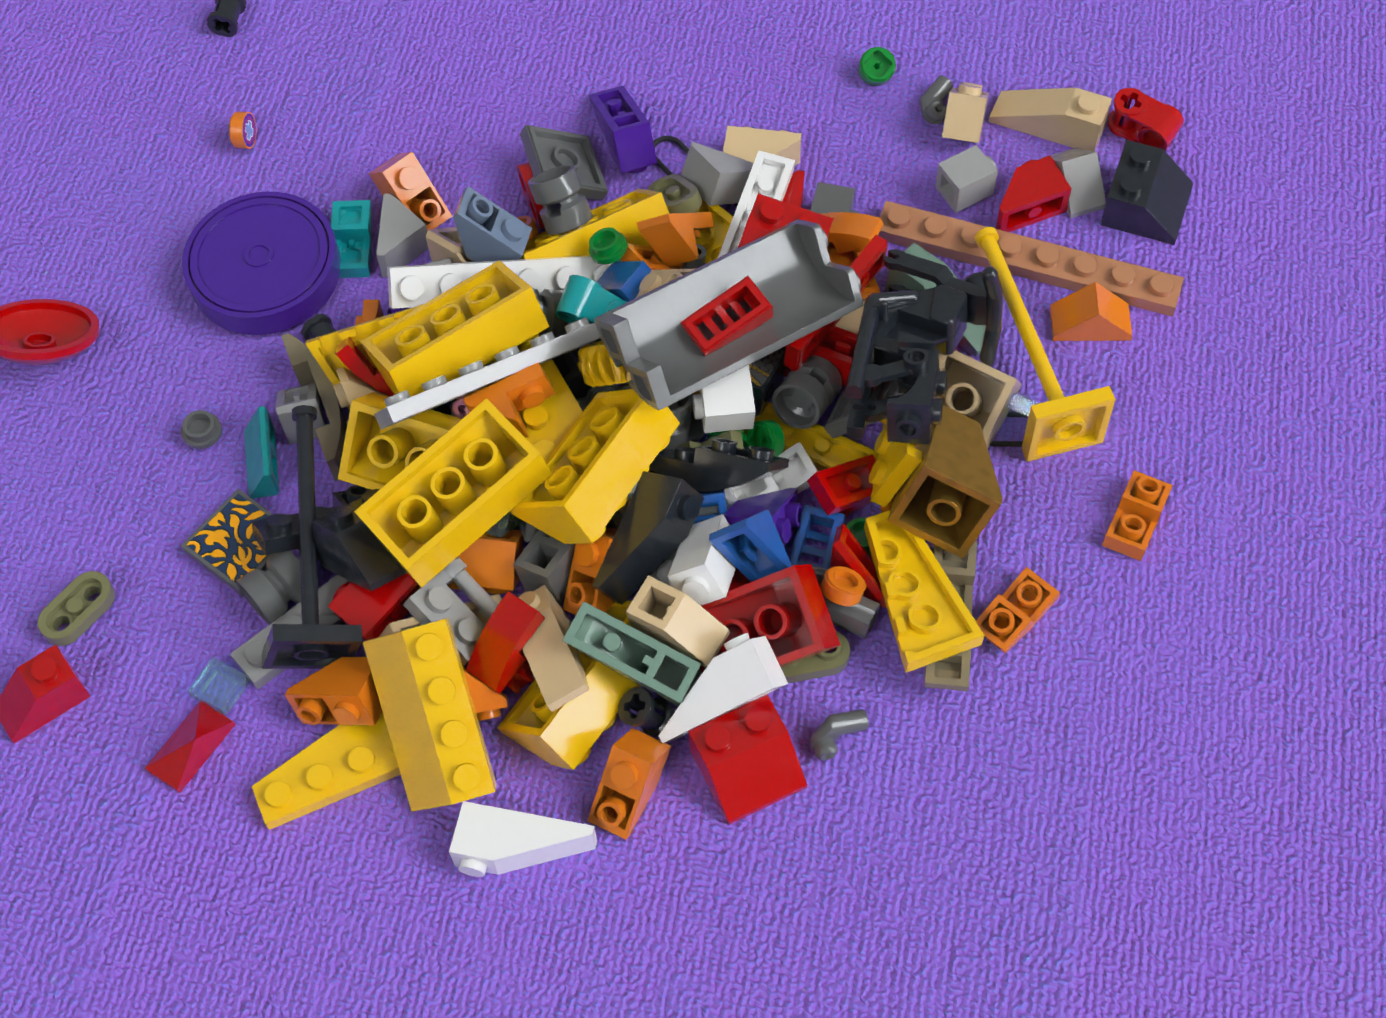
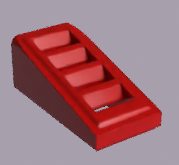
[680,276,773,356]

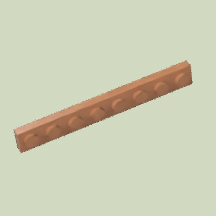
[878,201,1184,317]

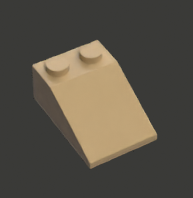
[915,350,1022,449]

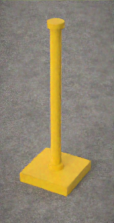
[974,227,1116,462]

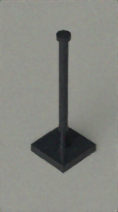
[262,405,362,669]

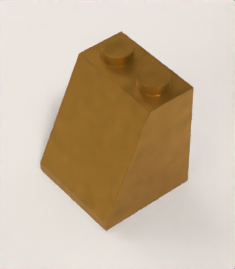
[888,405,1003,558]

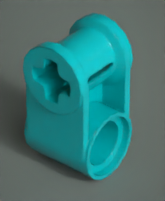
[555,275,627,324]

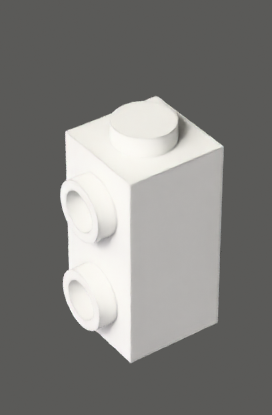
[667,514,736,606]

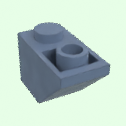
[453,186,532,262]

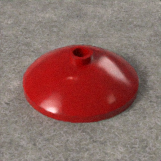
[0,299,100,365]

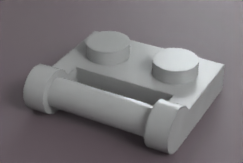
[403,557,498,667]

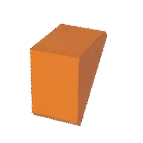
[1049,282,1132,341]

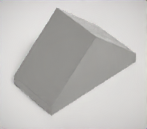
[681,141,754,206]
[1042,148,1106,219]
[376,193,428,278]
[275,382,326,445]

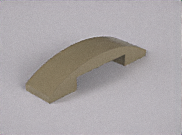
[281,333,347,481]
[924,541,977,692]

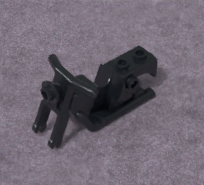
[845,249,1003,445]

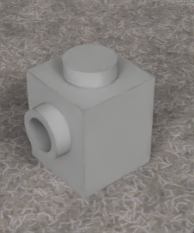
[935,145,998,213]

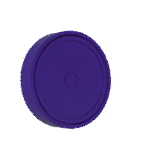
[182,191,341,335]

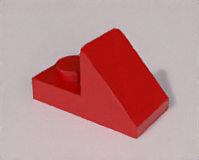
[807,454,876,517]

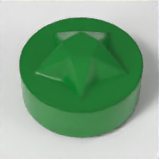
[858,47,896,86]
[746,420,785,456]

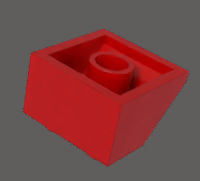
[688,694,807,825]

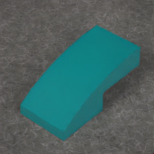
[330,200,372,278]

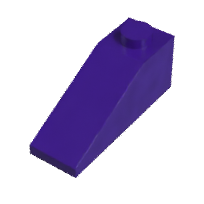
[589,86,657,173]

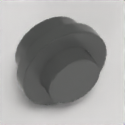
[181,410,222,449]

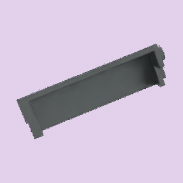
[594,219,864,411]

